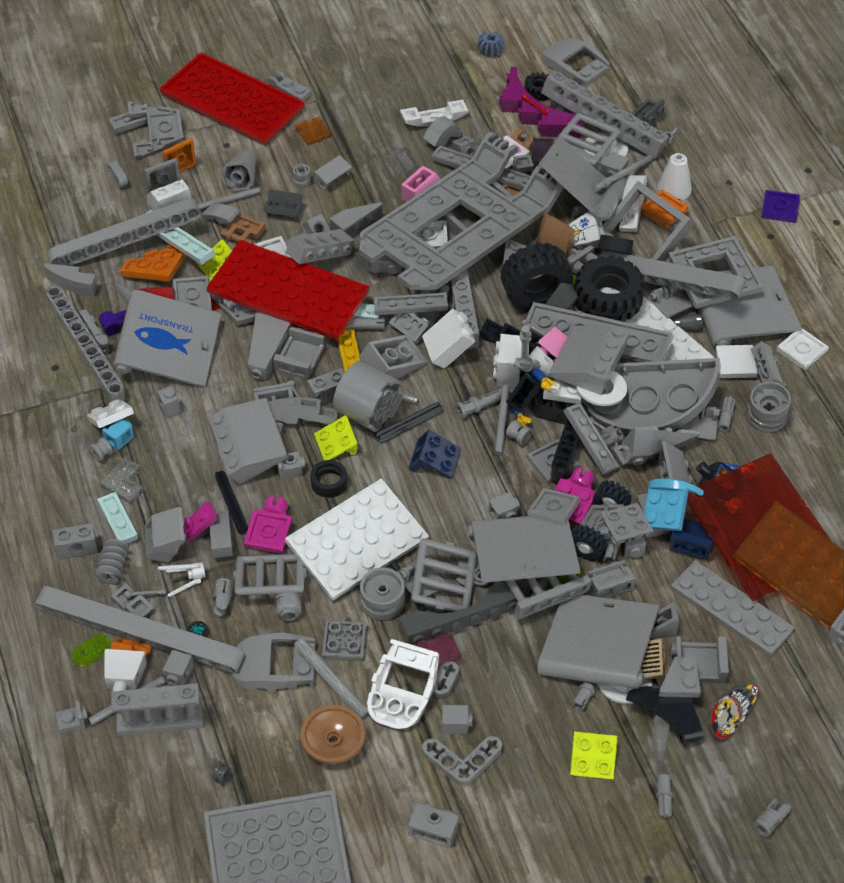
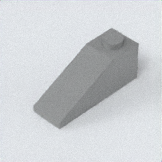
[330,202,383,237]

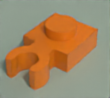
[111,637,151,656]

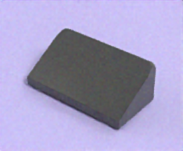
[545,283,578,310]

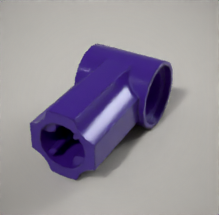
[99,310,126,336]

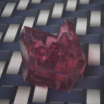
[414,634,461,666]

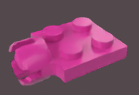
[554,468,596,526]
[244,496,293,554]

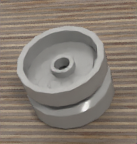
[360,567,405,621]

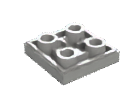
[322,620,367,662]

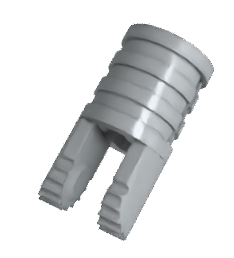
[213,578,234,618]
[753,798,791,837]

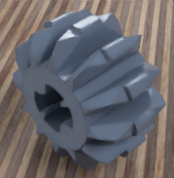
[477,31,505,57]

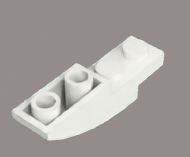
[619,175,647,232]

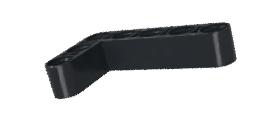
[533,393,588,484]

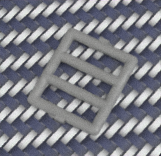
[551,113,621,166]
[411,538,477,612]
[233,554,306,595]

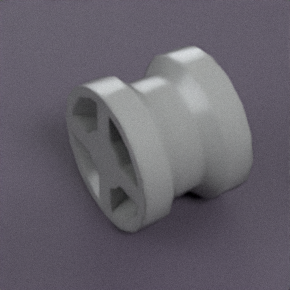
[89,437,113,462]

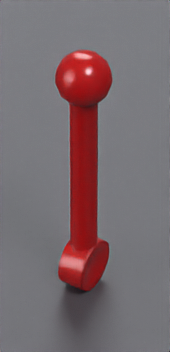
[521,94,548,116]

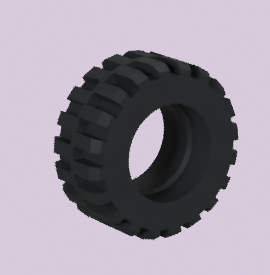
[501,243,573,311]
[574,256,645,322]

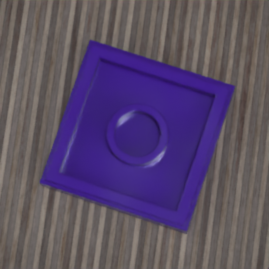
[761,190,800,223]

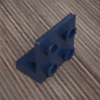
[408,430,460,479]
[669,518,717,560]

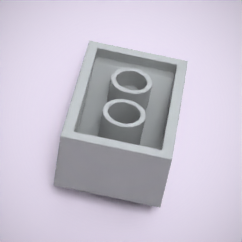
[359,334,428,379]

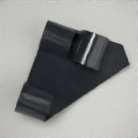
[626,686,704,745]

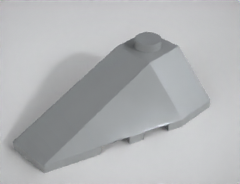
[621,426,700,465]

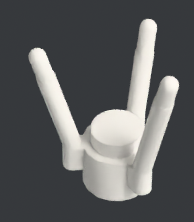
[158,562,205,597]

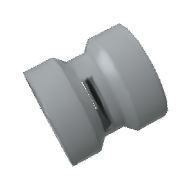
[293,164,311,188]
[506,420,532,445]

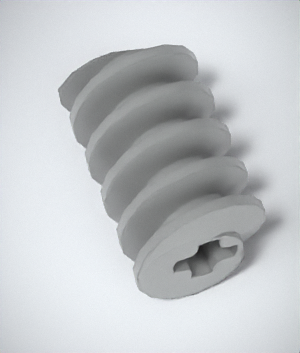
[95,539,129,584]

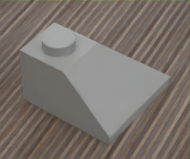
[139,158,180,193]

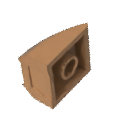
[536,213,575,258]

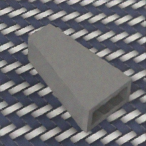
[248,312,291,381]

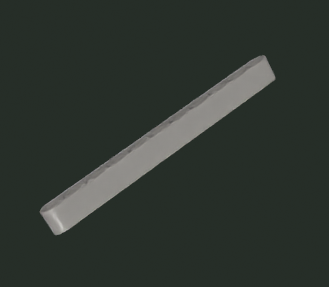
[34,586,245,673]

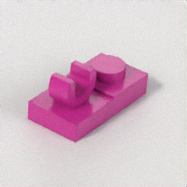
[183,502,218,542]

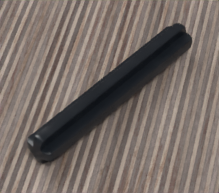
[376,402,442,443]
[215,470,248,534]

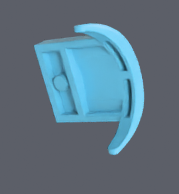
[644,479,704,531]

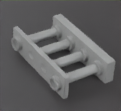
[495,574,592,619]
[111,683,203,736]

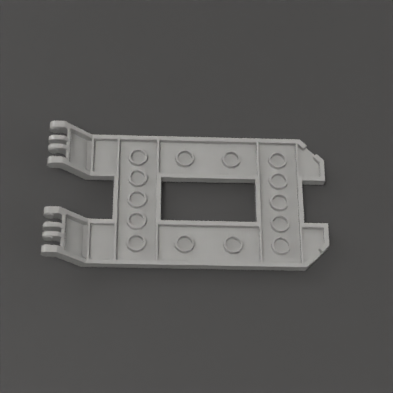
[360,132,564,290]

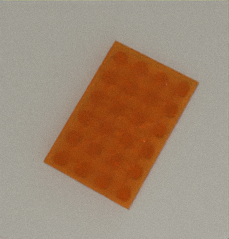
[732,501,844,629]

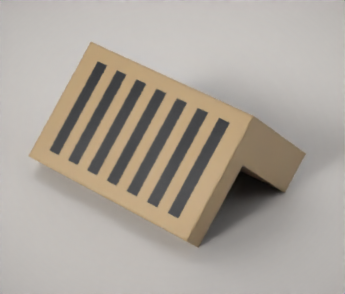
[641,639,667,686]

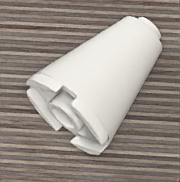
[657,153,692,201]

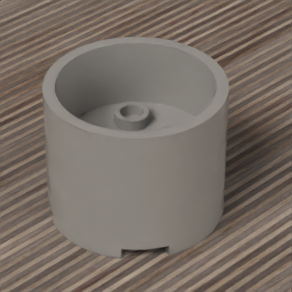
[333,360,403,432]

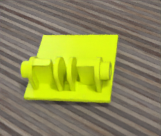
[196,239,232,280]
[314,415,358,460]
[570,732,617,780]

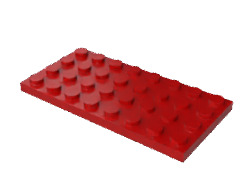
[160,52,305,145]
[207,240,370,341]

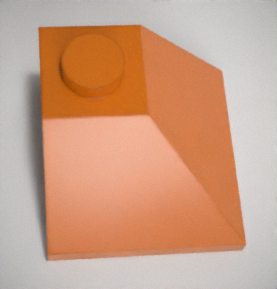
[162,138,196,173]

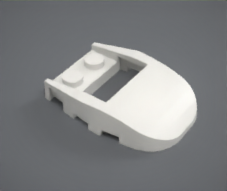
[367,639,440,729]

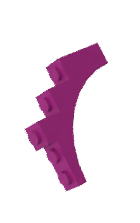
[499,67,582,138]

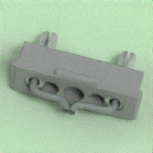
[751,341,786,387]

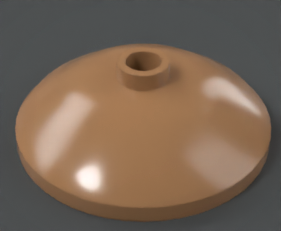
[301,705,365,764]

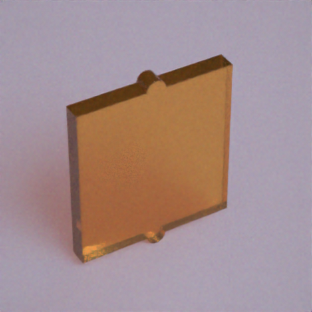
[294,117,332,146]

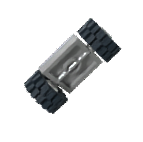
[572,480,632,561]

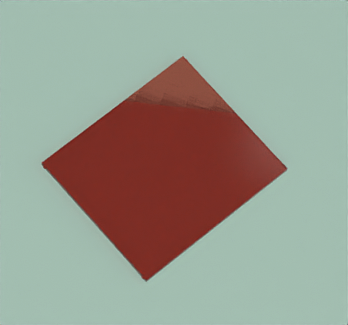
[687,453,843,601]

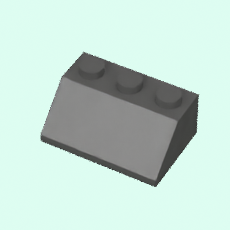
[658,441,695,510]

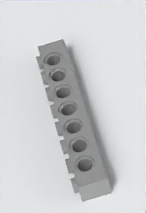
[541,70,669,159]

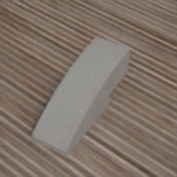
[44,263,98,297]
[210,510,233,558]

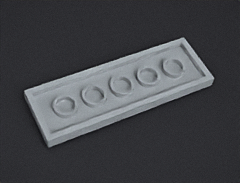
[670,560,795,658]

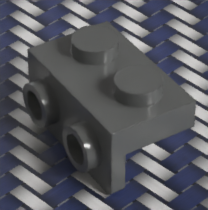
[631,99,665,125]
[263,189,303,218]

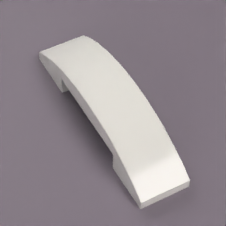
[400,100,469,127]

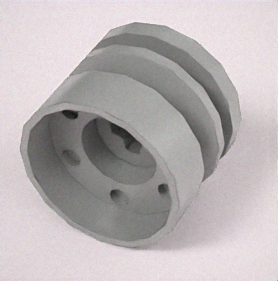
[748,381,791,433]

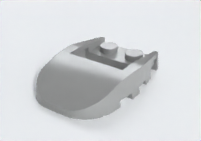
[541,38,610,87]
[231,632,315,692]

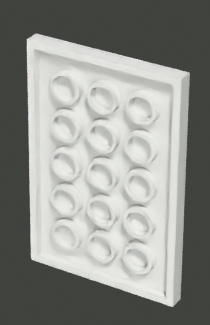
[285,478,429,601]

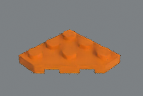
[120,244,187,282]

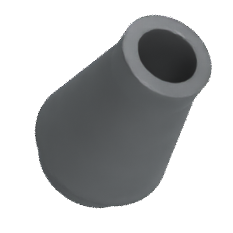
[676,312,703,331]

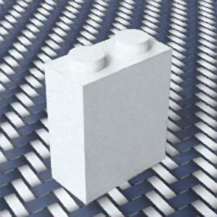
[422,309,475,369]

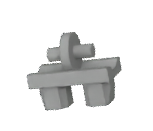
[567,245,598,274]

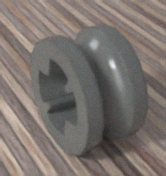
[212,762,232,785]

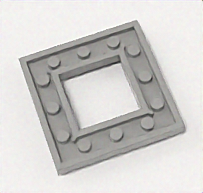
[668,236,764,309]

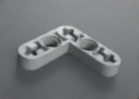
[422,736,502,787]

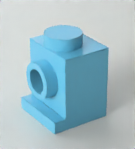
[102,419,134,451]

